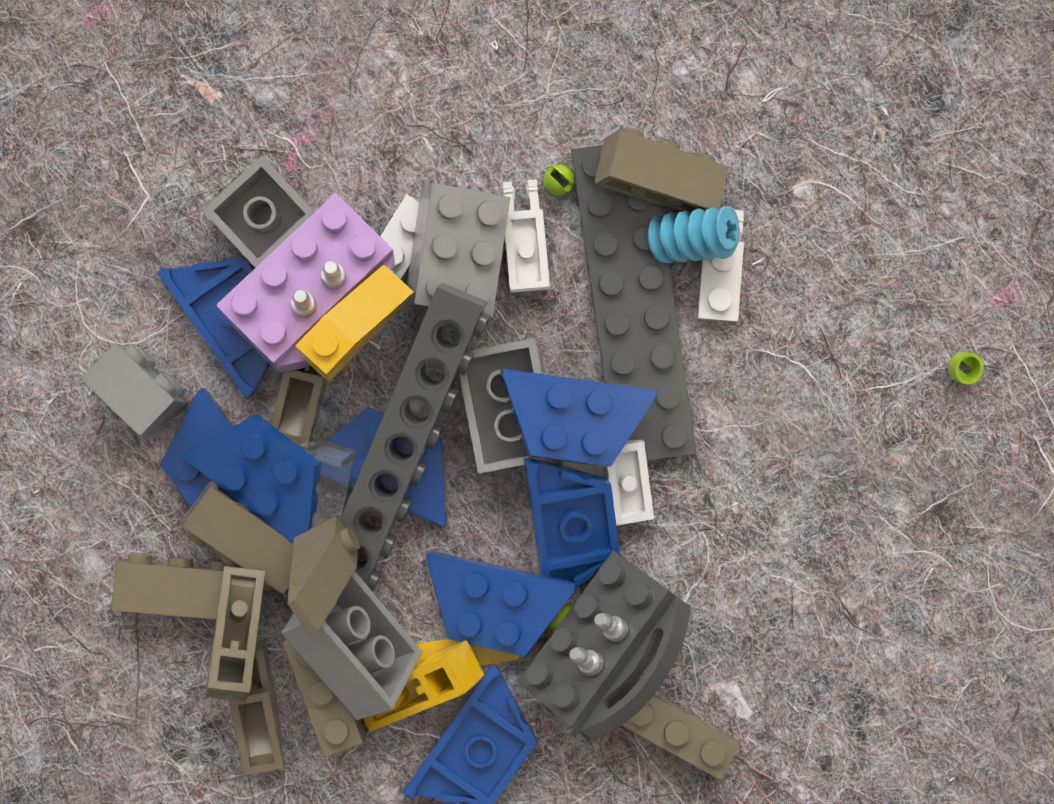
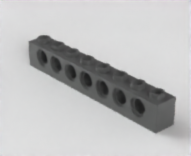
[340,282,490,592]

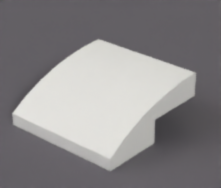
[561,440,654,526]

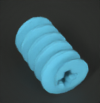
[648,206,740,264]

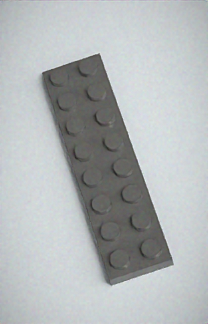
[571,138,697,461]

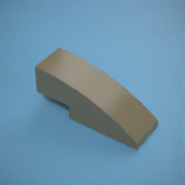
[271,365,328,452]
[228,639,285,776]

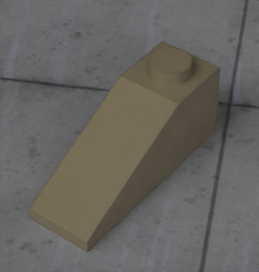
[287,516,360,635]
[205,566,265,702]

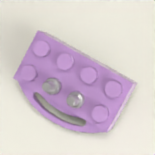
[216,193,395,373]

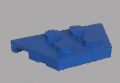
[157,256,270,399]
[500,369,657,467]
[160,388,233,506]
[311,407,447,527]
[182,414,321,543]
[524,458,620,586]
[426,551,579,657]
[403,663,537,804]

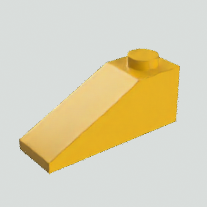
[295,265,414,382]
[363,640,485,732]

